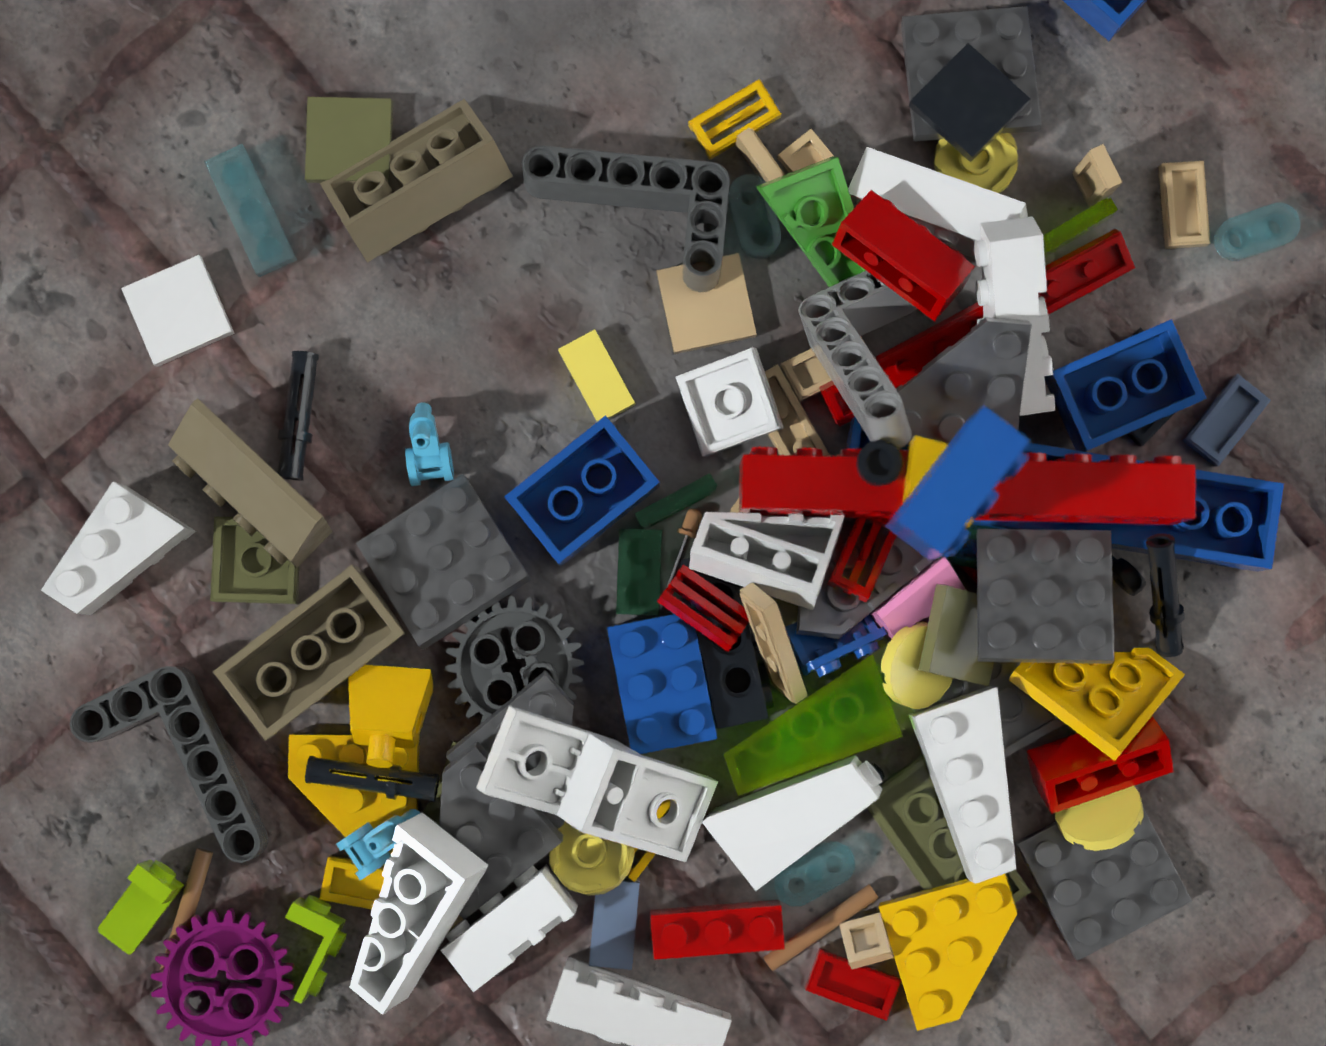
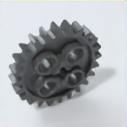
[445,596,585,723]

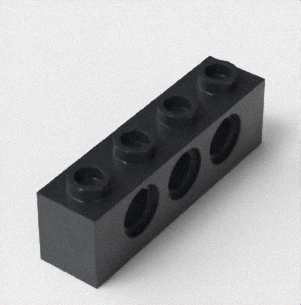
[681,558,774,729]

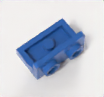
[785,613,888,678]

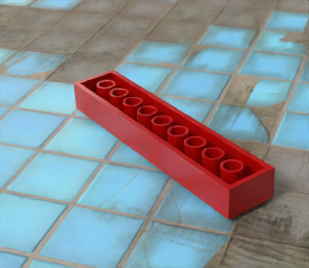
[739,447,1196,525]

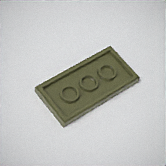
[867,754,1031,903]

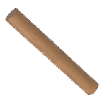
[160,848,213,970]
[763,884,879,971]

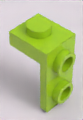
[98,859,184,954]
[285,895,347,1004]

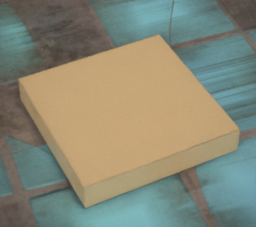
[656,253,757,354]

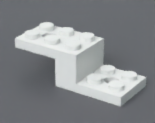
[476,706,718,862]

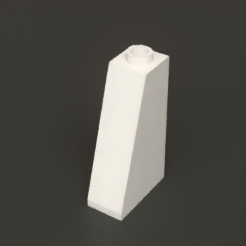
[702,755,883,891]

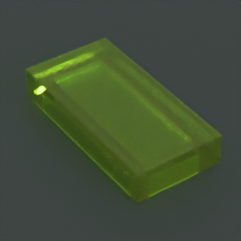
[1043,197,1118,257]

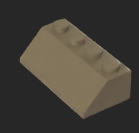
[320,99,513,263]
[168,398,333,568]
[213,565,405,741]

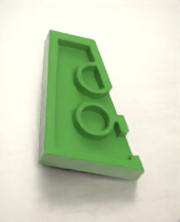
[755,156,866,287]

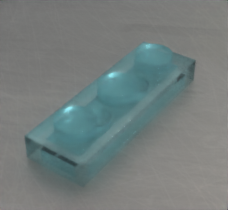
[204,144,297,278]

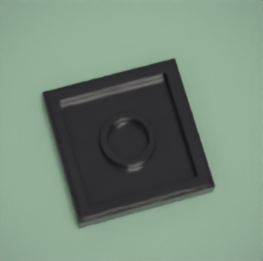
[909,43,1031,162]

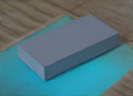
[1182,374,1271,467]
[589,880,640,970]

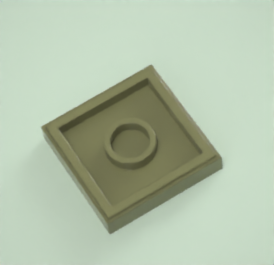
[305,97,393,183]
[210,516,299,604]
[918,584,994,686]

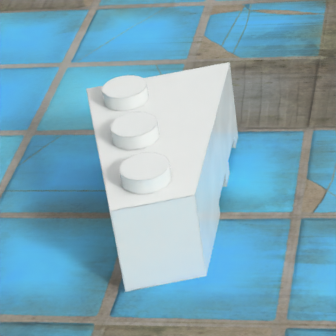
[41,481,196,615]
[689,512,845,610]
[441,864,578,992]

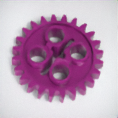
[151,908,295,1046]

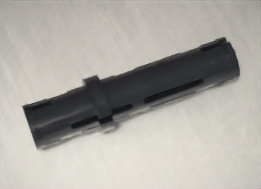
[277,351,319,481]
[1146,533,1185,657]
[305,756,439,802]

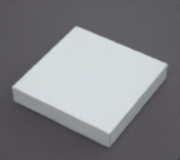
[121,255,235,367]
[676,347,784,457]

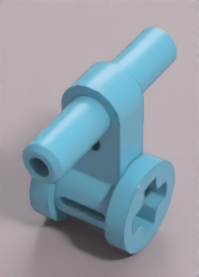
[405,402,454,486]
[336,809,420,880]

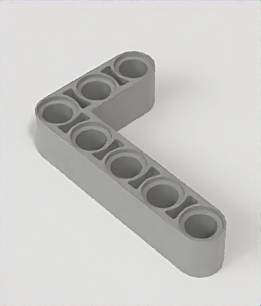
[798,271,917,449]

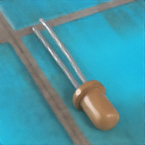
[659,508,702,609]

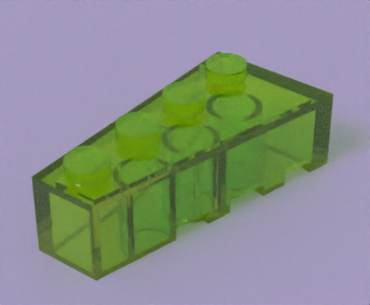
[722,654,903,796]

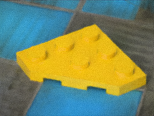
[1009,648,1185,761]
[288,734,420,865]
[878,873,1017,1031]

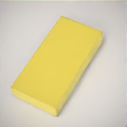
[558,329,635,422]

